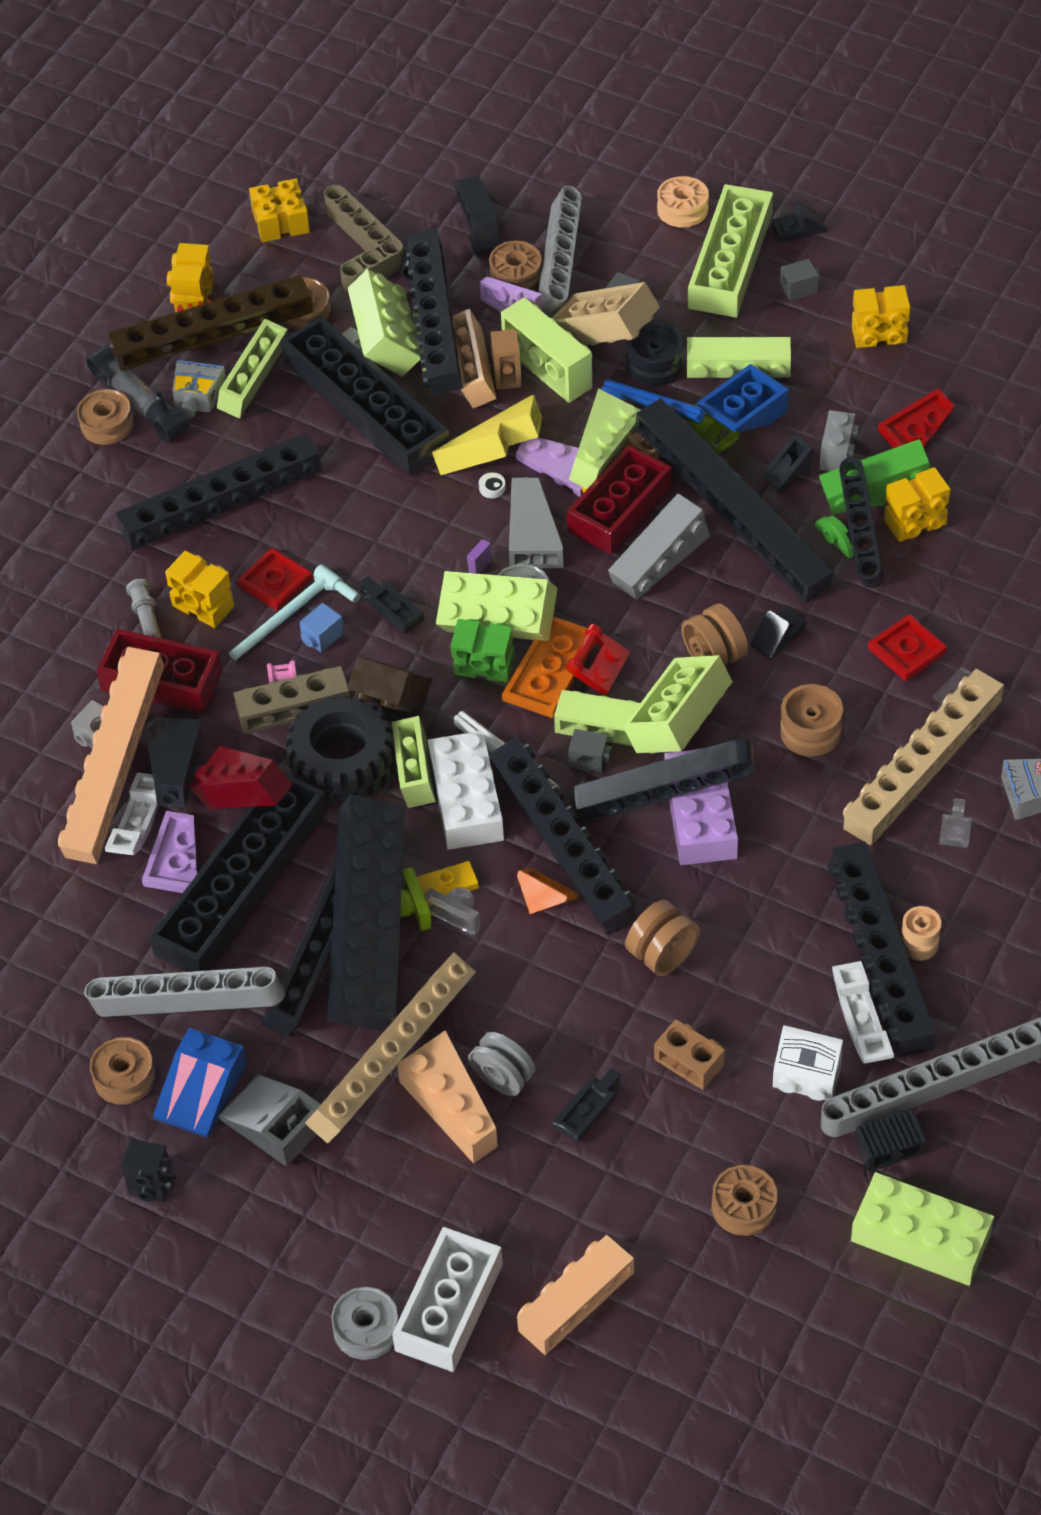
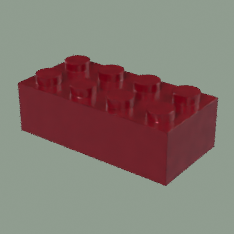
[567,445,672,555]
[96,628,223,714]

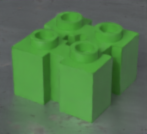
[450,619,515,683]

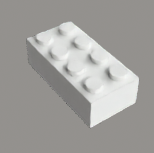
[428,731,504,850]
[393,1227,503,1372]

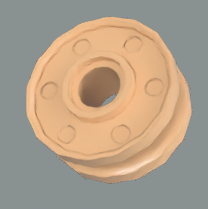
[657,176,709,228]

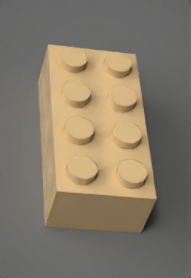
[552,282,660,346]

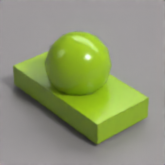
[400,867,432,931]

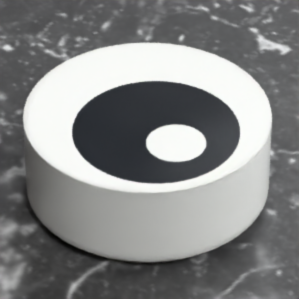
[479,473,505,498]

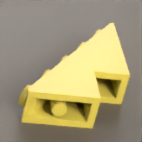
[432,395,542,475]

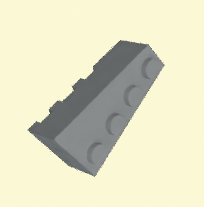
[608,494,710,600]

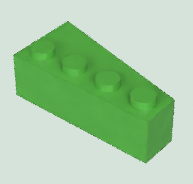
[819,439,931,515]

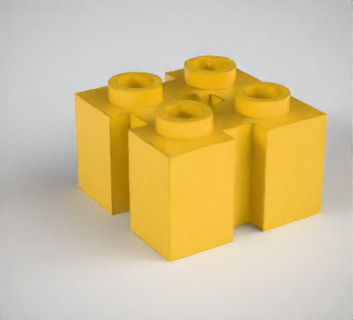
[249,178,310,243]
[167,243,214,313]
[852,285,910,348]
[884,467,950,542]
[165,551,234,628]

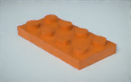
[502,616,595,718]

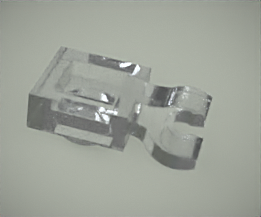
[939,798,972,848]

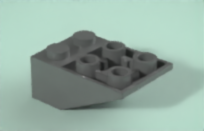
[218,1074,321,1167]

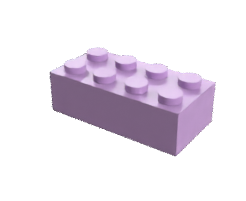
[664,749,738,865]

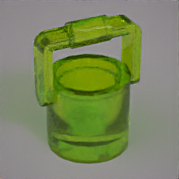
[681,403,740,454]

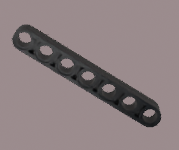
[569,739,755,823]

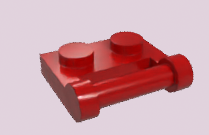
[566,624,631,696]

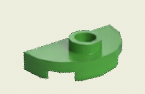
[815,516,854,559]

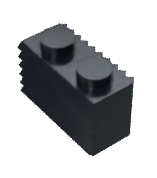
[854,1110,927,1171]

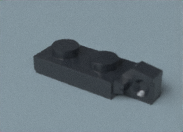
[360,576,425,635]
[553,1068,621,1144]

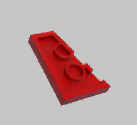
[877,388,955,448]

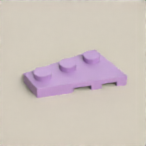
[480,277,542,313]
[516,437,583,497]
[142,811,197,893]

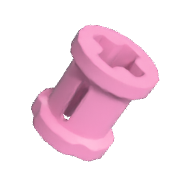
[267,660,297,683]

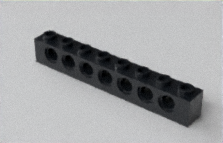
[405,228,463,396]
[116,432,322,551]
[488,737,637,935]
[827,841,936,1057]

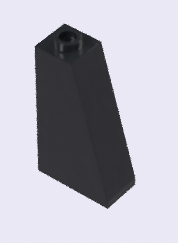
[145,717,203,807]

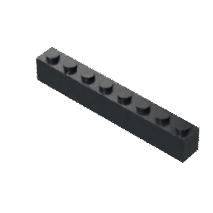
[260,855,337,1038]

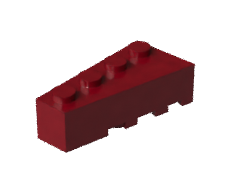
[188,746,293,809]

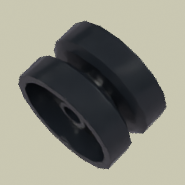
[626,321,683,387]

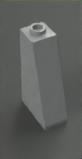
[509,477,564,568]

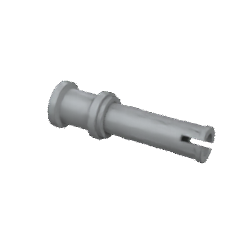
[126,579,162,639]

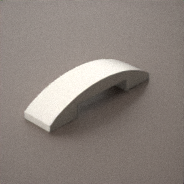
[105,773,159,855]
[832,961,894,1064]

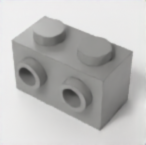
[820,410,859,471]

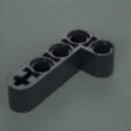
[454,176,499,255]

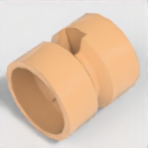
[901,906,941,961]

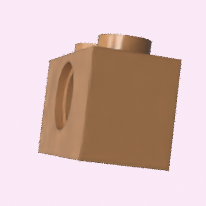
[491,329,522,390]

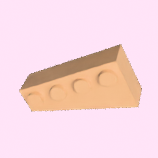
[397,1031,498,1163]

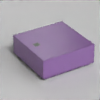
[467,539,492,574]

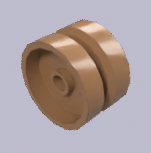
[681,604,748,667]
[780,684,843,757]
[625,900,700,976]

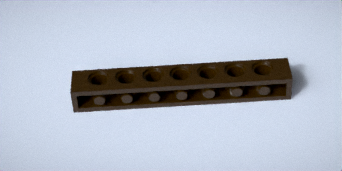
[108,275,313,371]

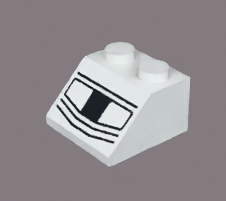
[773,1025,843,1101]

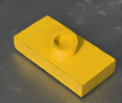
[417,861,479,904]

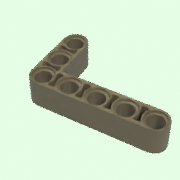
[324,185,404,294]

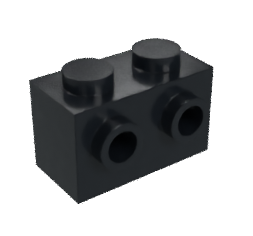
[121,1139,176,1202]

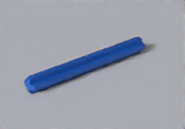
[602,380,705,423]

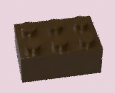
[347,656,433,713]

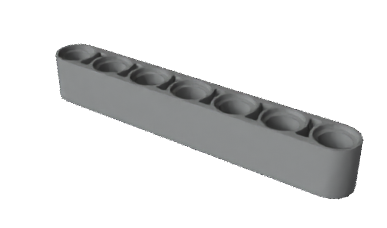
[538,186,582,318]
[84,967,285,1017]

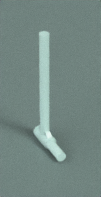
[229,564,361,661]

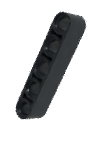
[839,457,883,588]

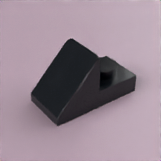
[771,200,826,243]
[762,433,814,492]
[750,607,807,660]

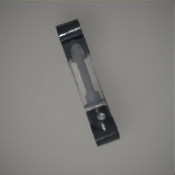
[86,345,189,442]

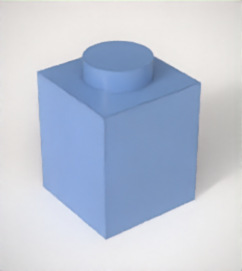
[300,603,344,653]

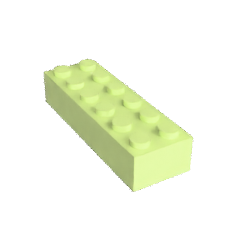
[688,184,773,318]

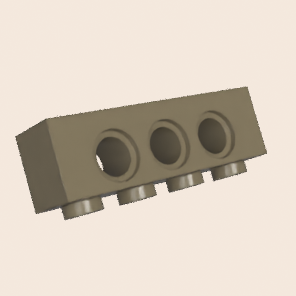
[233,666,350,734]

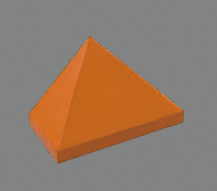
[517,868,579,914]

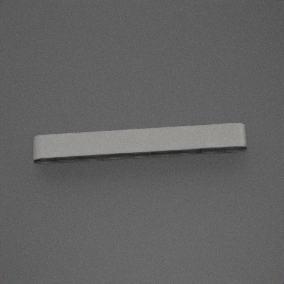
[820,1017,1041,1137]

